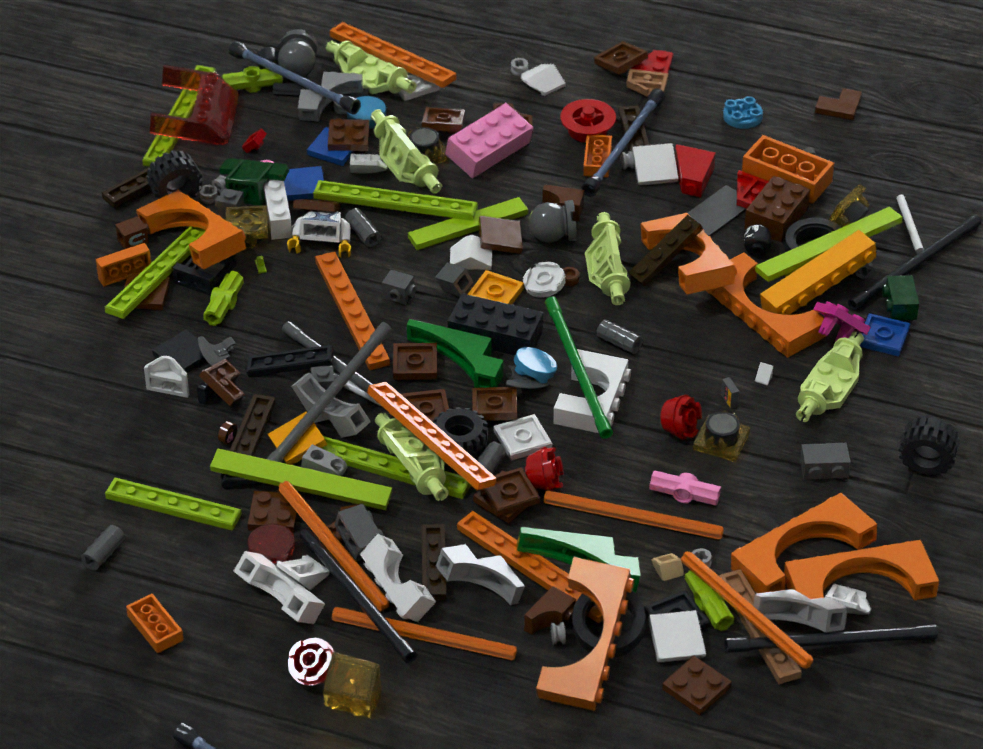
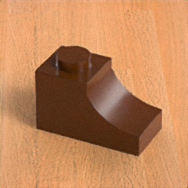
[542,184,584,221]
[524,586,576,635]

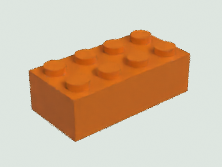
[742,135,834,204]

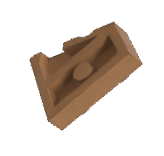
[627,69,668,97]

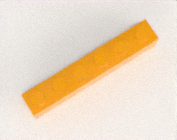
[760,230,876,315]

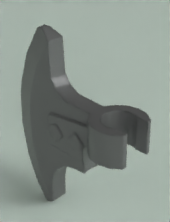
[197,336,236,366]
[506,365,550,389]

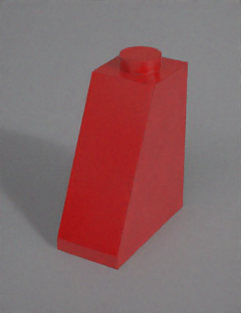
[675,144,715,197]

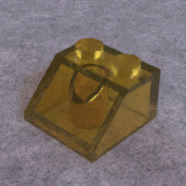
[323,652,381,718]

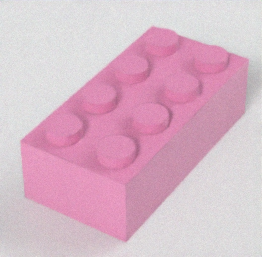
[445,103,533,179]

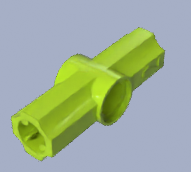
[222,66,283,92]
[203,271,244,326]
[685,570,734,631]

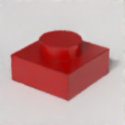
[241,128,267,153]

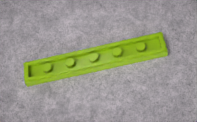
[408,197,528,250]
[105,478,242,531]

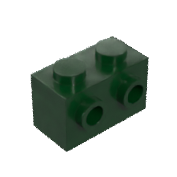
[882,275,919,320]

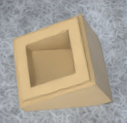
[651,553,684,581]

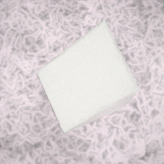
[755,362,773,385]

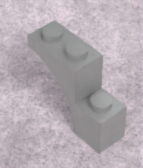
[298,72,364,121]
[291,373,371,438]
[436,544,524,605]
[753,589,848,632]

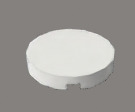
[523,262,565,298]

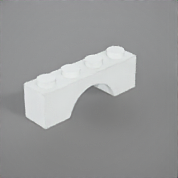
[263,179,292,240]
[360,534,436,622]
[234,551,325,624]

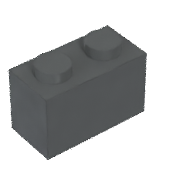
[800,443,850,480]
[335,504,384,561]

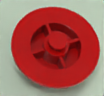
[560,99,616,143]

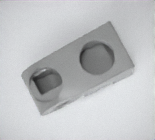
[301,444,347,476]

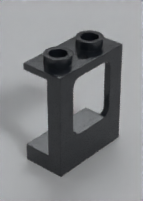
[173,255,236,296]

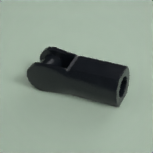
[221,473,263,489]

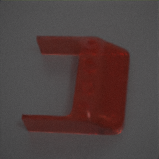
[150,65,239,145]

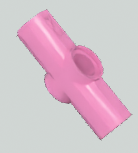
[650,471,721,505]

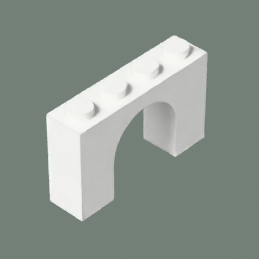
[554,349,631,433]

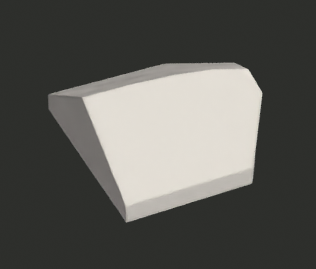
[521,64,565,96]
[350,154,387,173]
[450,235,492,270]
[144,356,189,398]
[276,555,330,590]
[826,584,871,615]

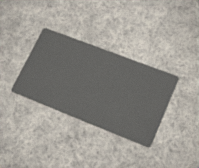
[688,185,746,236]

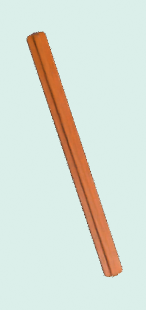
[279,481,390,611]
[544,490,724,540]
[681,551,814,669]
[332,607,517,660]

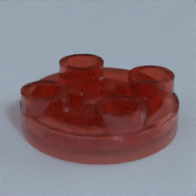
[248,524,295,563]

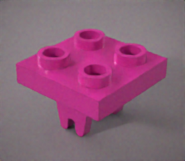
[813,301,871,342]

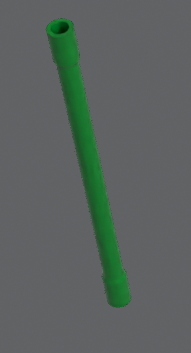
[545,296,613,439]

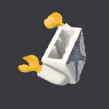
[287,210,351,258]

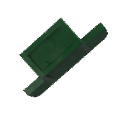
[219,158,289,206]

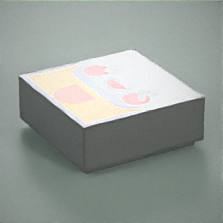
[721,377,739,409]

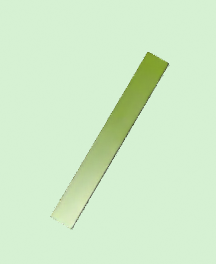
[143,65,216,166]
[313,180,478,221]
[755,207,903,282]
[105,226,206,319]
[322,436,471,499]
[210,448,392,510]

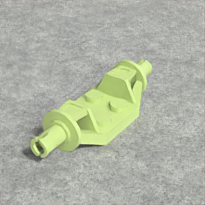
[326,41,416,94]
[371,109,442,194]
[585,212,630,305]
[796,331,864,422]
[375,413,449,501]

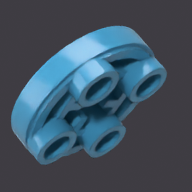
[347,96,386,129]
[723,96,763,129]
[514,347,557,383]

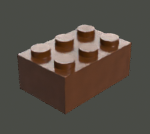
[744,176,810,242]

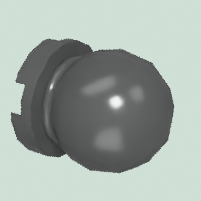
[278,29,318,77]
[528,200,577,243]

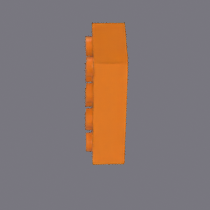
[583,135,612,177]
[96,243,151,287]
[126,594,183,654]

